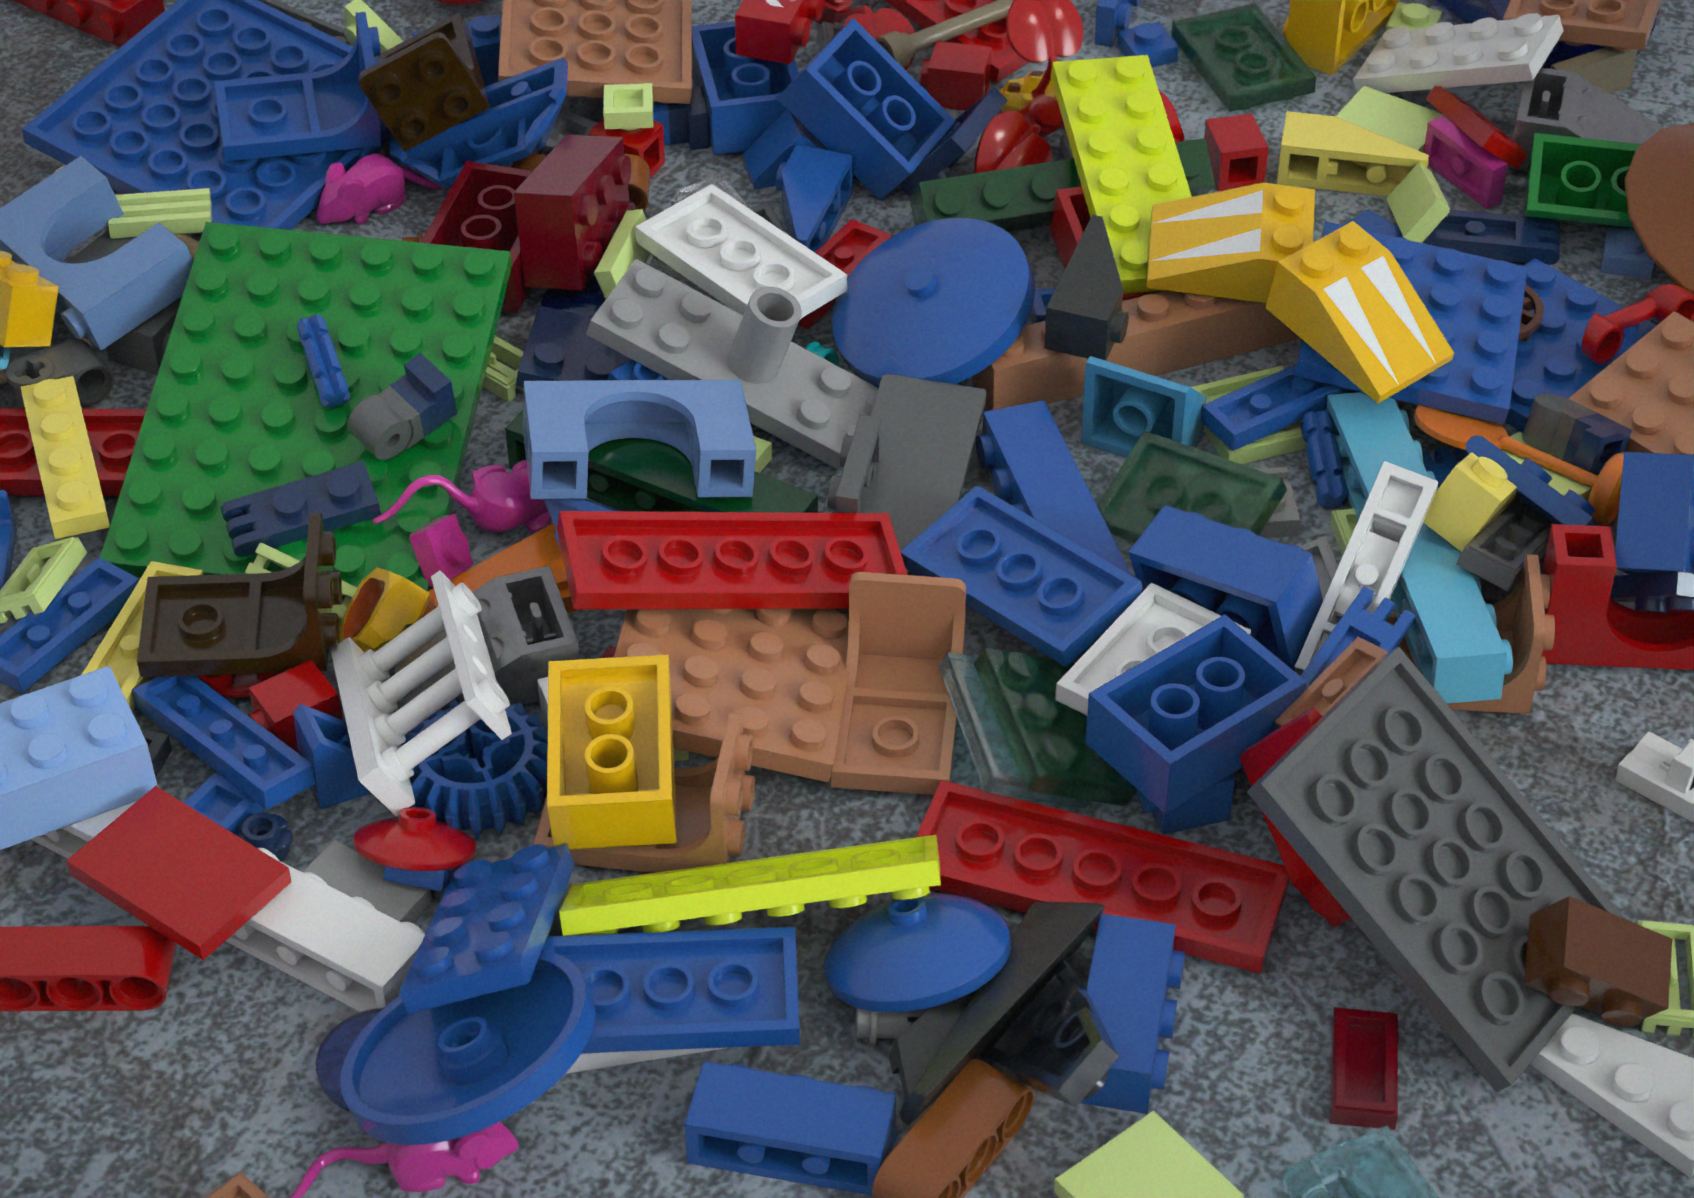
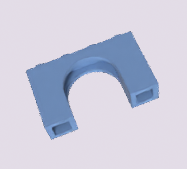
[0,156,193,351]
[523,380,756,499]

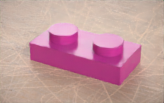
[1424,116,1508,209]

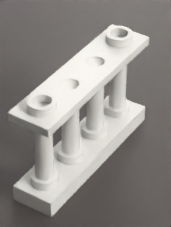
[331,570,512,817]

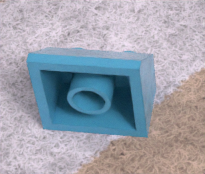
[1081,356,1207,475]

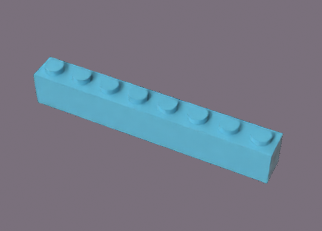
[1326,392,1513,704]

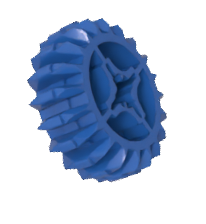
[401,699,548,839]

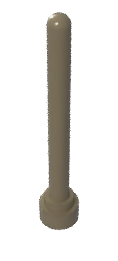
[875,0,1014,68]

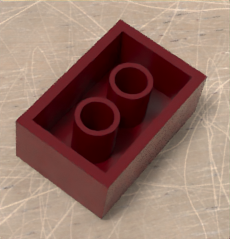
[513,135,636,290]
[420,161,533,313]

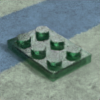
[1171,3,1317,112]
[1097,431,1287,543]
[974,648,1137,806]

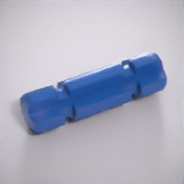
[297,314,350,409]
[1300,410,1348,508]

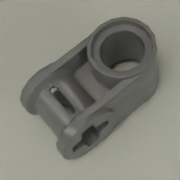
[5,338,114,409]

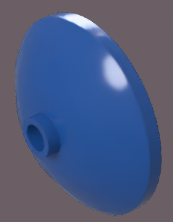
[824,893,1012,1012]

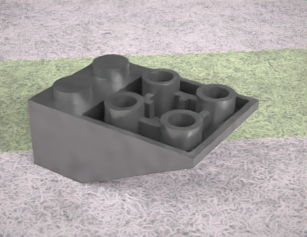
[1508,68,1663,172]
[394,566,580,720]

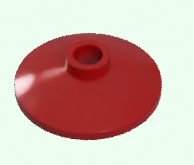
[353,807,476,871]

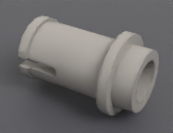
[855,1008,929,1045]

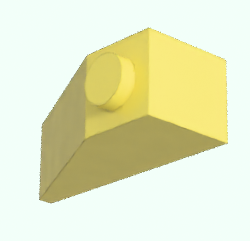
[1277,111,1429,196]
[1423,452,1517,552]

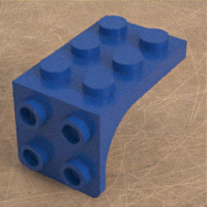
[214,12,386,161]

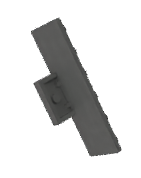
[827,374,986,614]

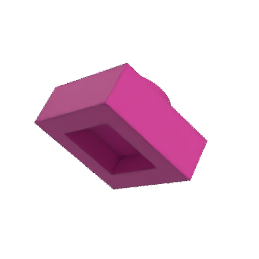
[409,513,474,587]

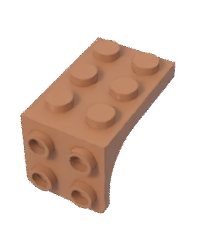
[1386,554,1555,714]
[831,572,966,795]
[533,713,755,873]

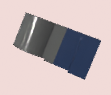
[347,353,457,460]
[1522,394,1632,475]

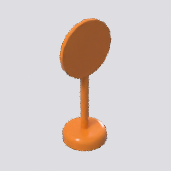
[1413,405,1624,526]

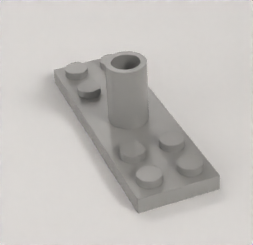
[586,259,878,472]

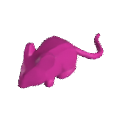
[317,154,442,225]
[372,460,552,533]
[289,1122,519,1198]

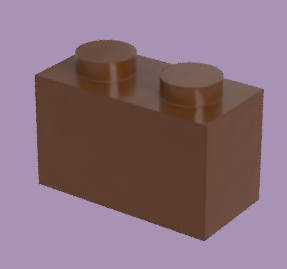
[1524,896,1672,1027]

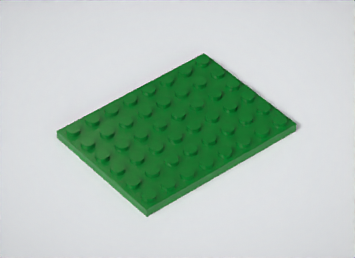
[100,222,512,599]

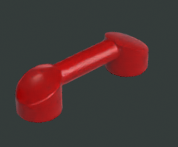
[1581,284,1694,364]

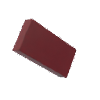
[1329,1007,1398,1130]

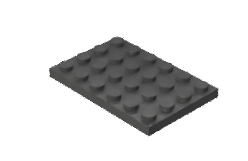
[1247,646,1625,1092]

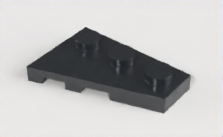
[980,959,1119,1108]

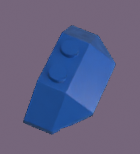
[389,57,568,188]

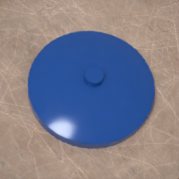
[832,218,1035,388]
[340,950,596,1145]

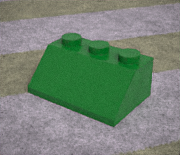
[1523,133,1642,227]

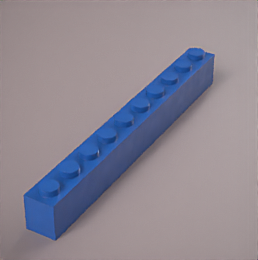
[975,400,1235,835]

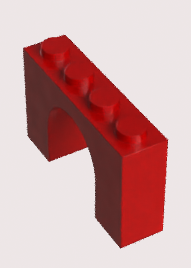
[1542,524,1694,670]

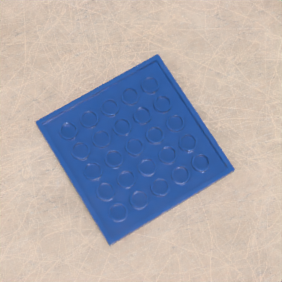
[22,0,391,235]

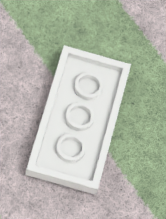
[1353,13,1563,93]
[635,184,848,319]

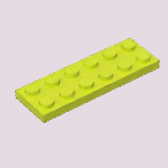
[1050,55,1192,294]
[559,835,941,936]

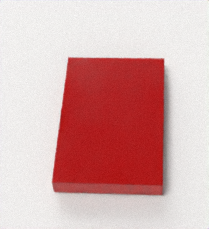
[66,786,292,961]

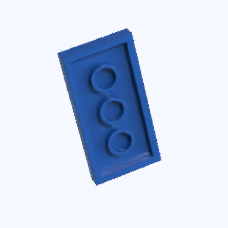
[900,485,1143,667]
[399,843,575,1014]
[542,927,800,1054]

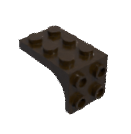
[358,12,490,152]
[137,513,342,677]

